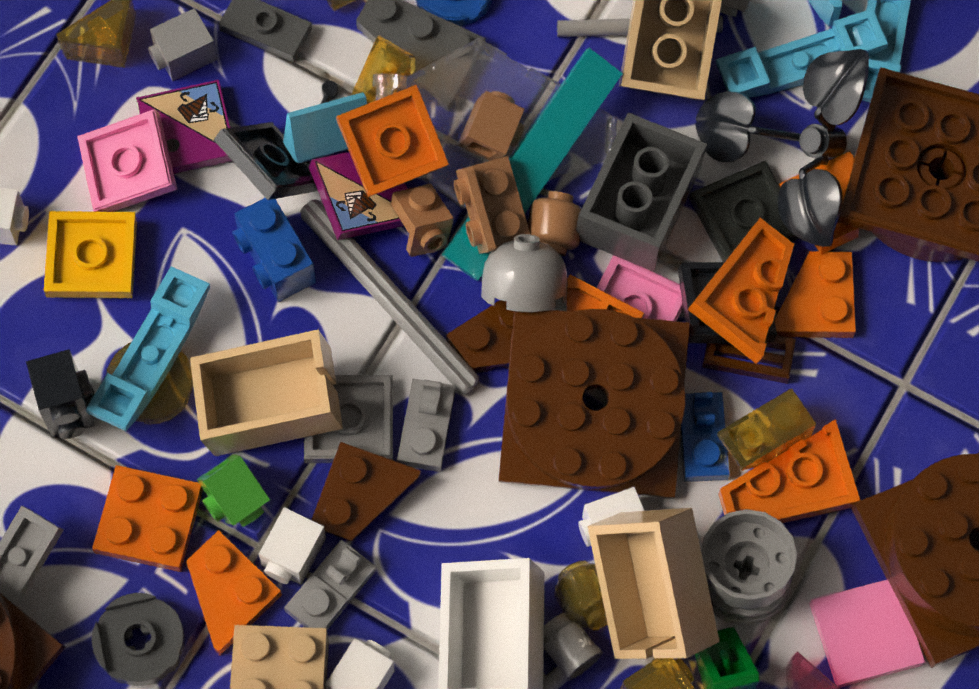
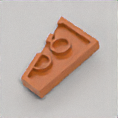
[687,217,794,364]
[718,419,860,523]

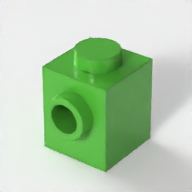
[197,454,270,527]

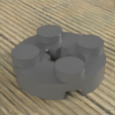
[92,593,185,686]

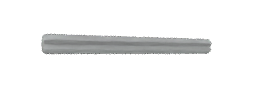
[300,199,479,395]

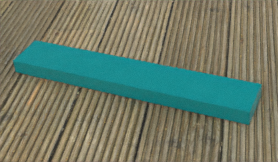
[441,48,623,280]

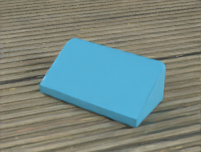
[283,93,367,163]

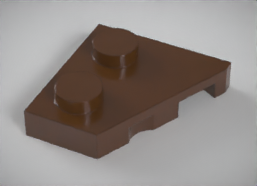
[446,300,514,373]
[311,442,421,541]

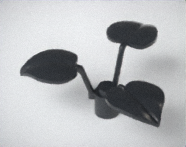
[695,49,869,247]

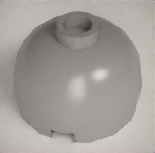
[481,234,568,312]

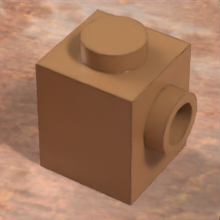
[457,91,525,161]

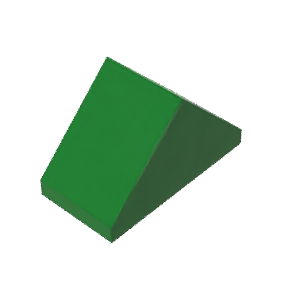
[695,627,760,689]

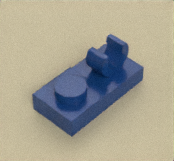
[680,392,730,482]

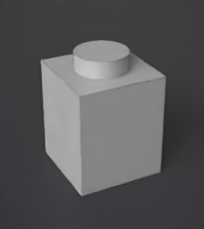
[148,8,217,81]

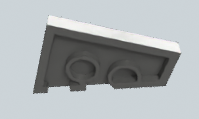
[356,0,486,112]

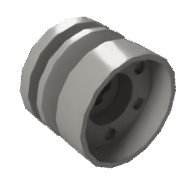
[701,509,797,626]

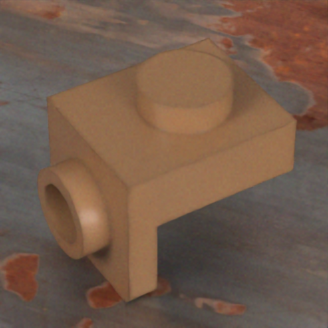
[391,183,454,257]

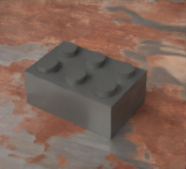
[576,113,707,271]

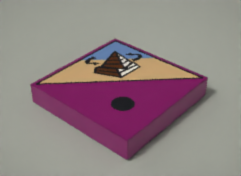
[136,80,232,174]
[309,152,407,240]

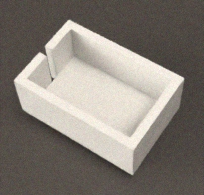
[438,558,544,689]

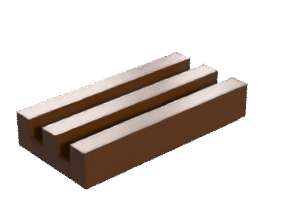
[702,335,796,384]

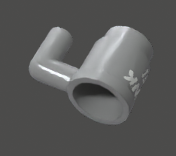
[543,612,603,689]

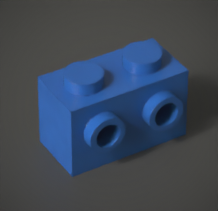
[232,198,316,302]

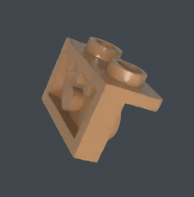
[454,156,530,253]

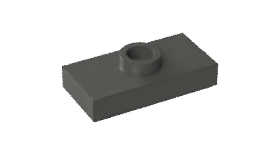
[219,0,312,63]

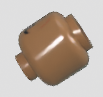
[527,191,582,256]

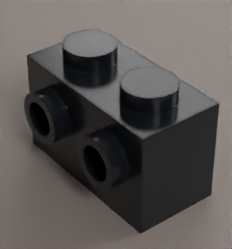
[26,349,95,439]

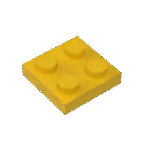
[44,211,137,298]

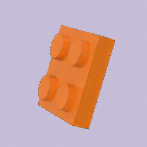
[336,84,449,197]
[92,465,203,572]

